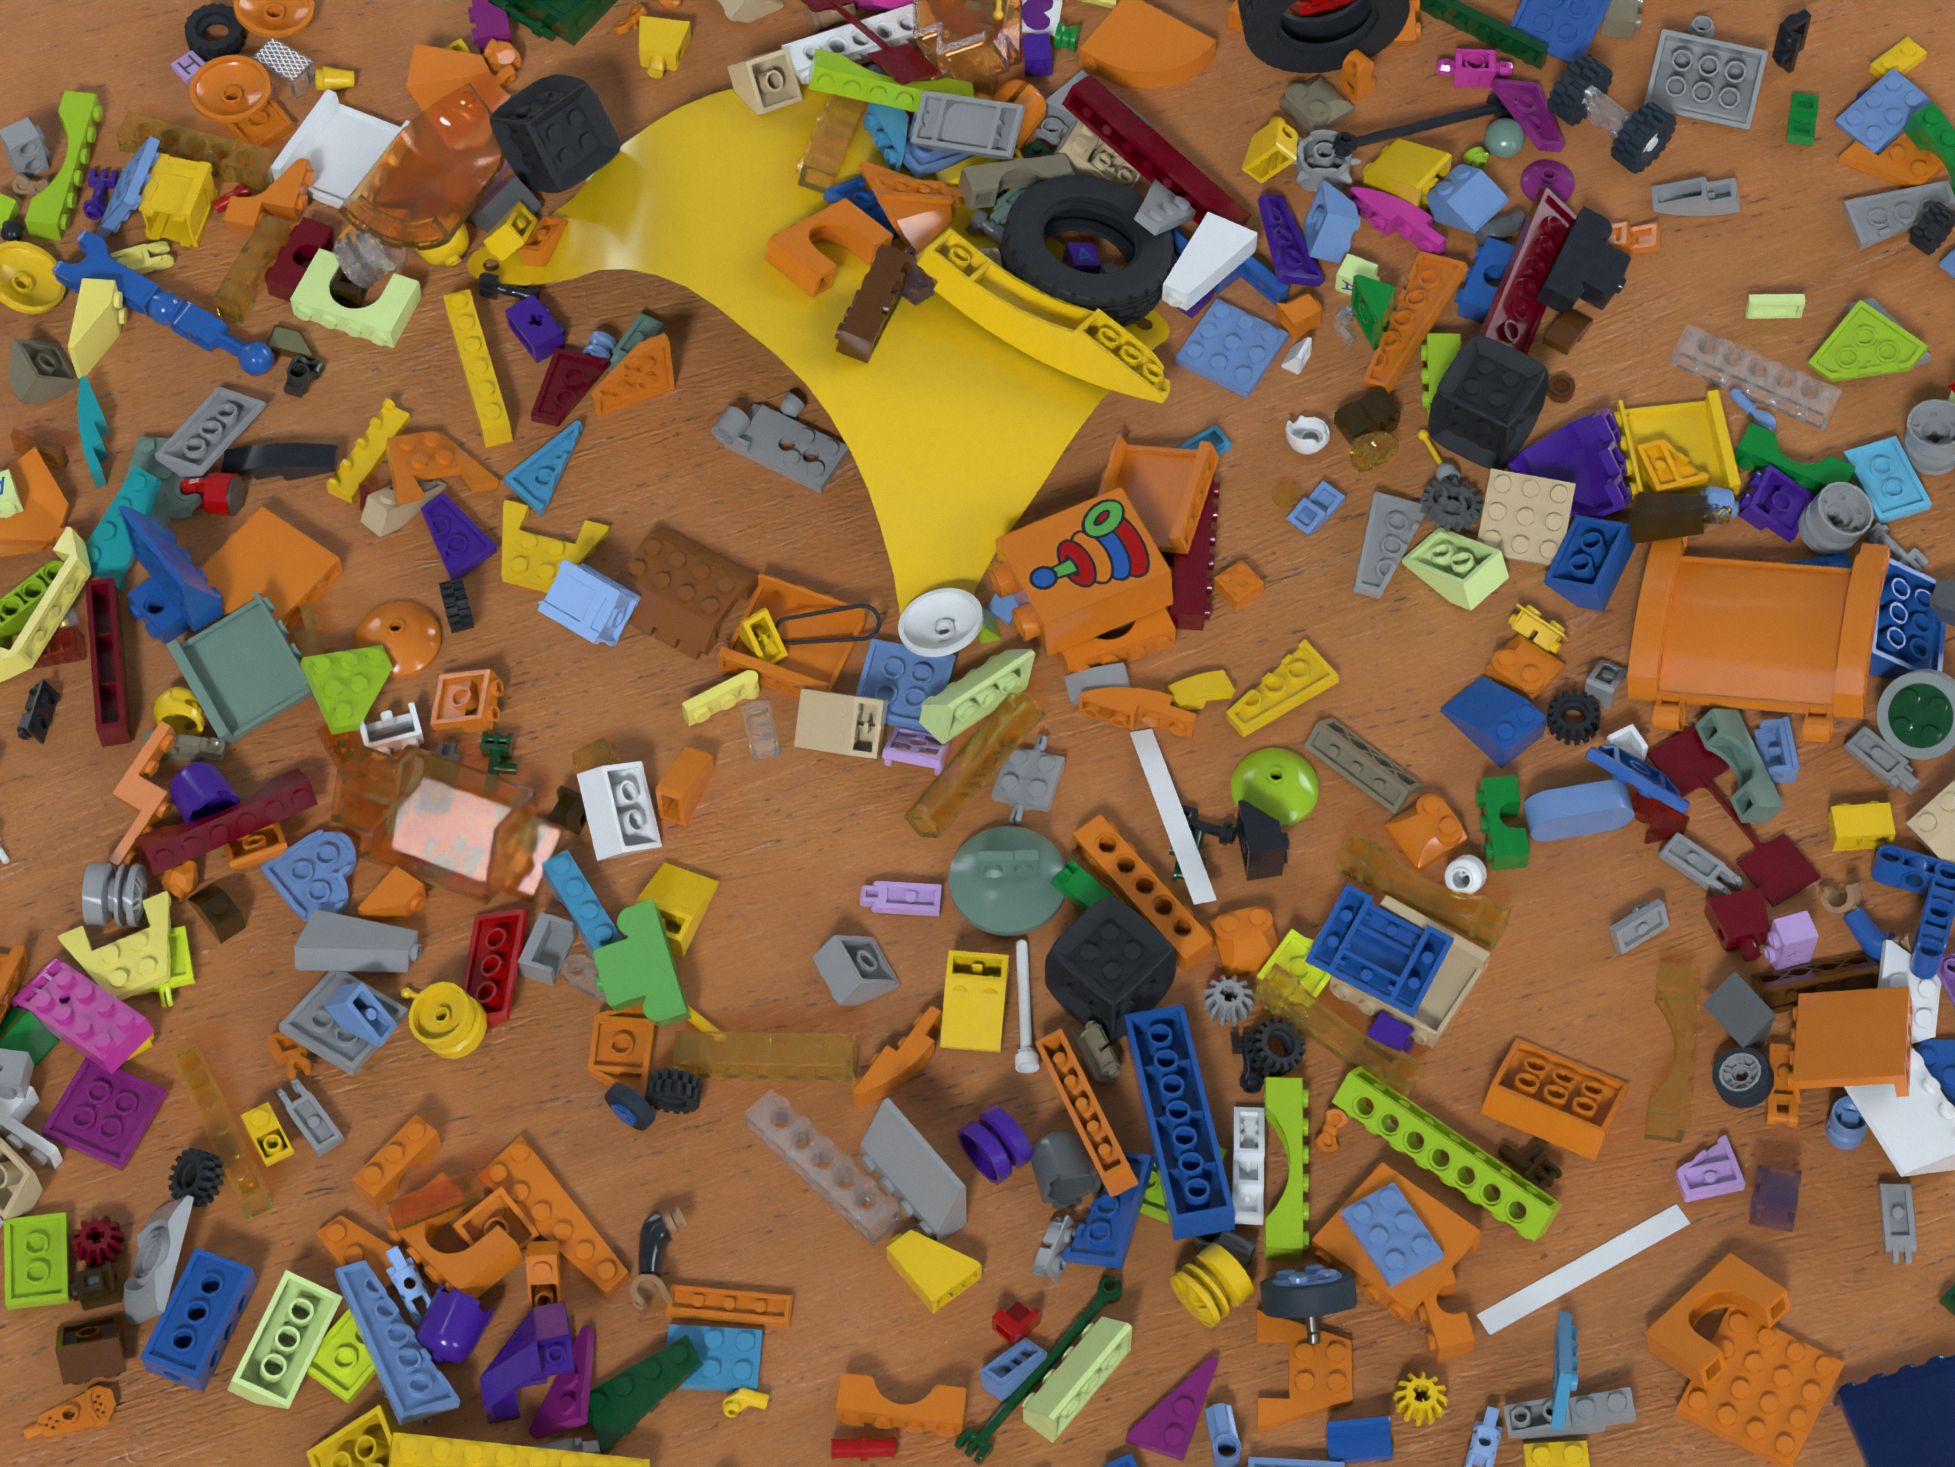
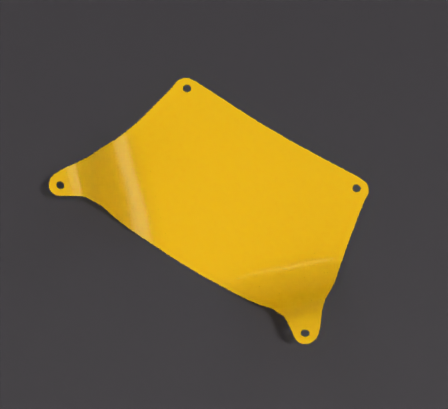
[467,83,1170,617]

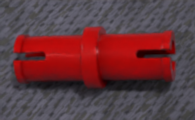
[831,1435,896,1461]

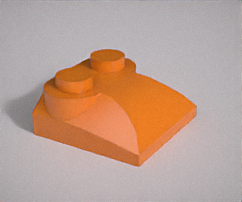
[1484,633,1566,704]
[1384,794,1467,872]
[223,821,288,870]
[1209,906,1279,979]
[451,1186,540,1250]

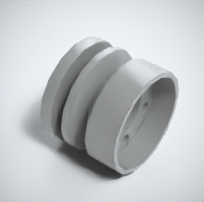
[1903,399,1955,476]
[1798,482,1874,556]
[82,862,148,927]

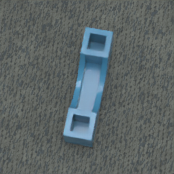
[541,850,623,964]

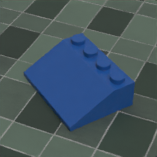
[119,504,224,632]
[1869,558,1946,679]

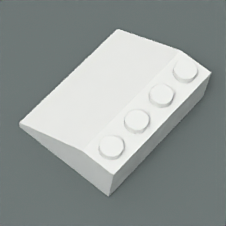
[1844,1048,1955,1177]

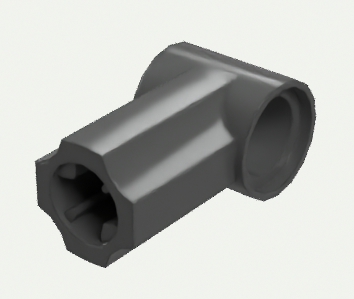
[1194,1231,1257,1269]

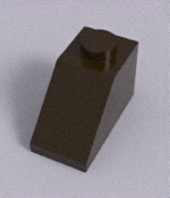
[188,883,246,944]

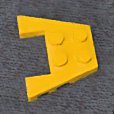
[501,500,610,593]

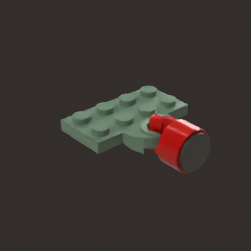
[121,436,244,529]

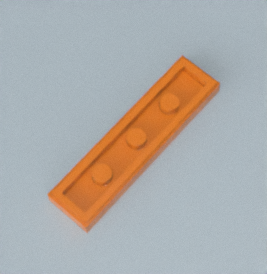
[665,1283,794,1328]

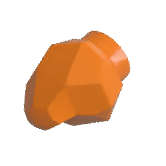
[482,38,522,71]
[161,859,199,902]

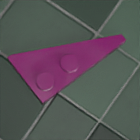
[529,1325,595,1439]
[1126,1356,1219,1462]

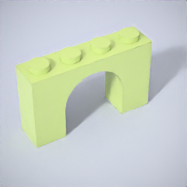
[290,248,422,348]

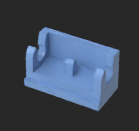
[1753,717,1800,784]

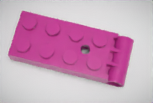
[11,958,154,1074]

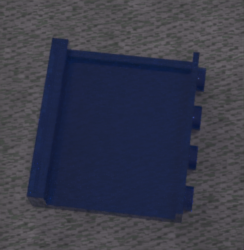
[1832,1355,1955,1467]

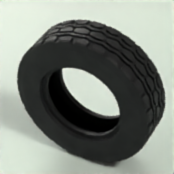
[1237,0,1410,74]
[999,175,1174,327]

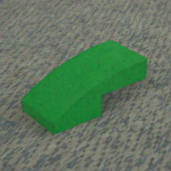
[1786,92,1819,146]

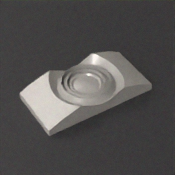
[910,90,1025,159]
[124,1195,194,1325]

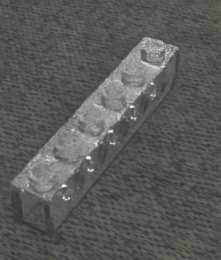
[1671,324,1842,431]
[744,1089,900,1246]

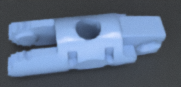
[386,1246,432,1327]
[1464,1406,1503,1467]

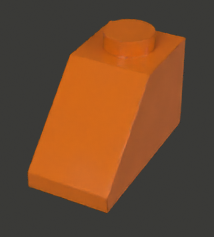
[357,866,427,923]

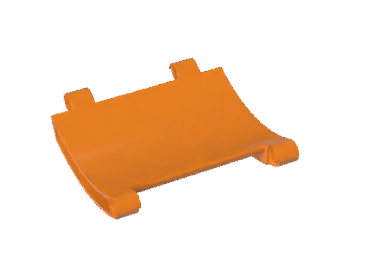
[1627,536,1890,744]

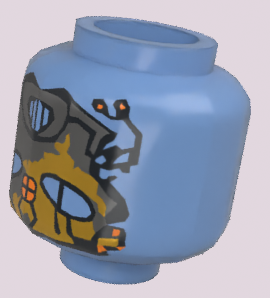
[1697,486,1739,525]

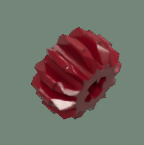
[71,1214,125,1268]

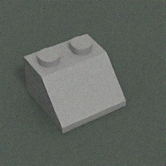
[812,935,900,1006]

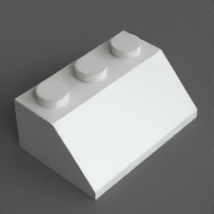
[577,761,662,861]

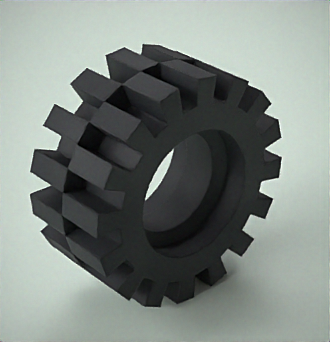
[1909,201,1955,255]
[439,578,474,633]
[1547,689,1601,746]
[1246,1017,1306,1077]
[645,1068,703,1114]
[168,1148,224,1208]

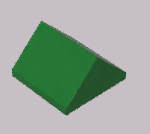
[1350,274,1396,351]
[0,1008,59,1070]

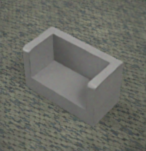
[518,912,577,986]

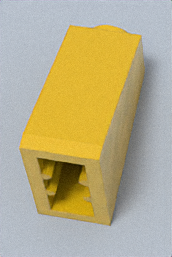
[886,1230,982,1314]

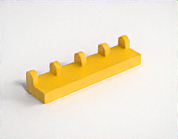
[326,398,411,504]

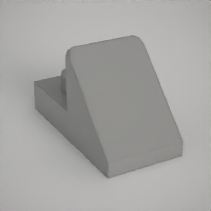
[1584,659,1628,709]

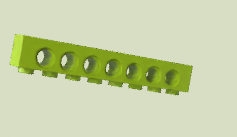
[1332,1066,1563,1241]

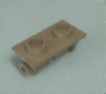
[1071,1020,1121,1083]

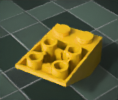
[634,862,719,958]
[940,950,1009,1053]

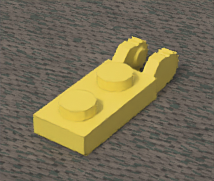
[110,241,174,275]

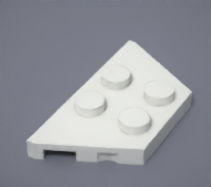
[1877,939,1941,1044]

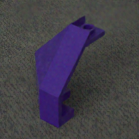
[1506,406,1632,518]
[480,1302,575,1424]

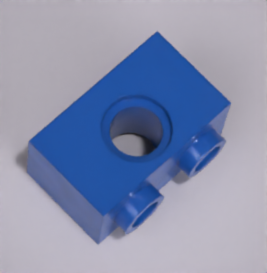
[127,577,191,646]

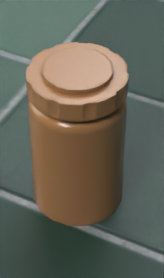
[804,4,856,32]

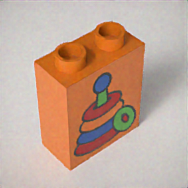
[987,487,1173,657]

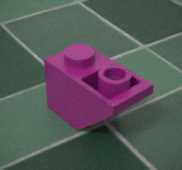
[468,0,512,54]

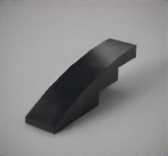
[221,443,340,481]

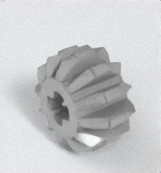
[1203,974,1254,1027]

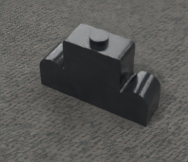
[1535,206,1631,313]

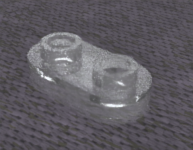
[562,954,606,1000]

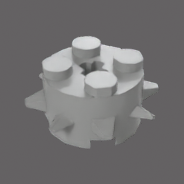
[1292,129,1361,192]

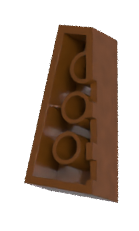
[834,243,914,363]

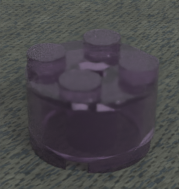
[1749,1164,1802,1232]

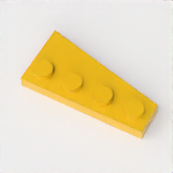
[1226,639,1339,738]

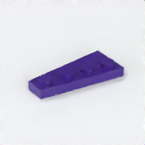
[1257,193,1325,287]

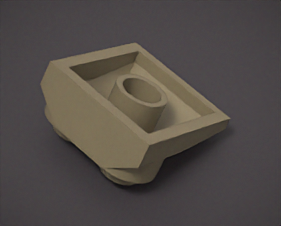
[1279,75,1355,134]

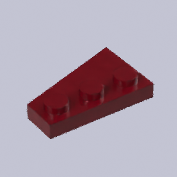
[531,348,610,427]

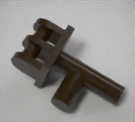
[1498,1143,1563,1192]

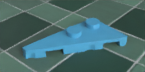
[504,420,583,516]

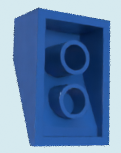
[1440,676,1547,769]

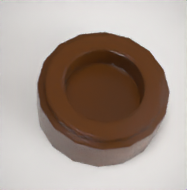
[1547,374,1575,403]

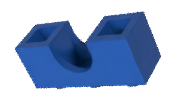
[1455,237,1515,324]

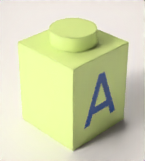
[1335,254,1380,296]
[0,469,24,519]

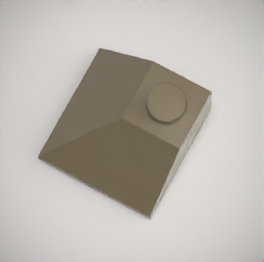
[9,338,80,404]

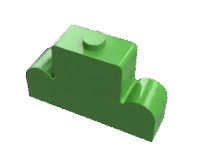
[593,899,691,1027]

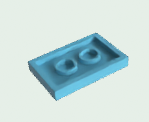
[1842,436,1932,524]

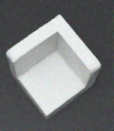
[1605,724,1648,761]

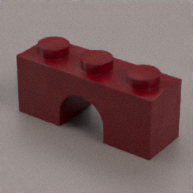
[265,217,336,302]

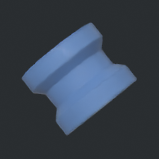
[583,331,616,361]

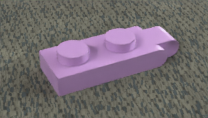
[859,881,942,917]

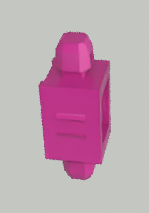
[1436,49,1513,88]

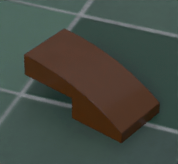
[1543,309,1593,355]

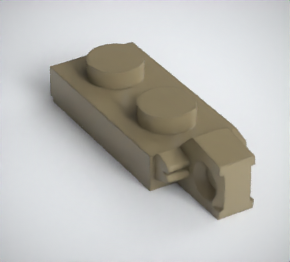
[142,729,226,762]

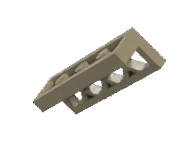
[1303,717,1423,814]

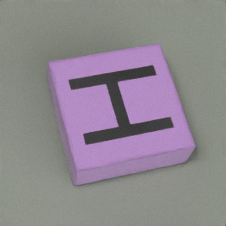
[171,50,205,85]

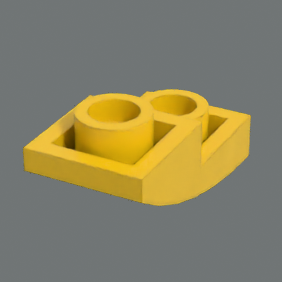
[1166,670,1235,710]

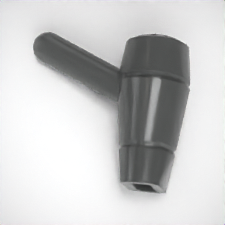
[1474,209,1526,247]

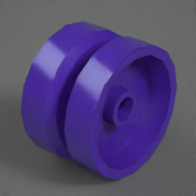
[957,1104,1033,1185]

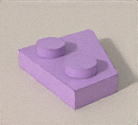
[1675,1135,1745,1202]

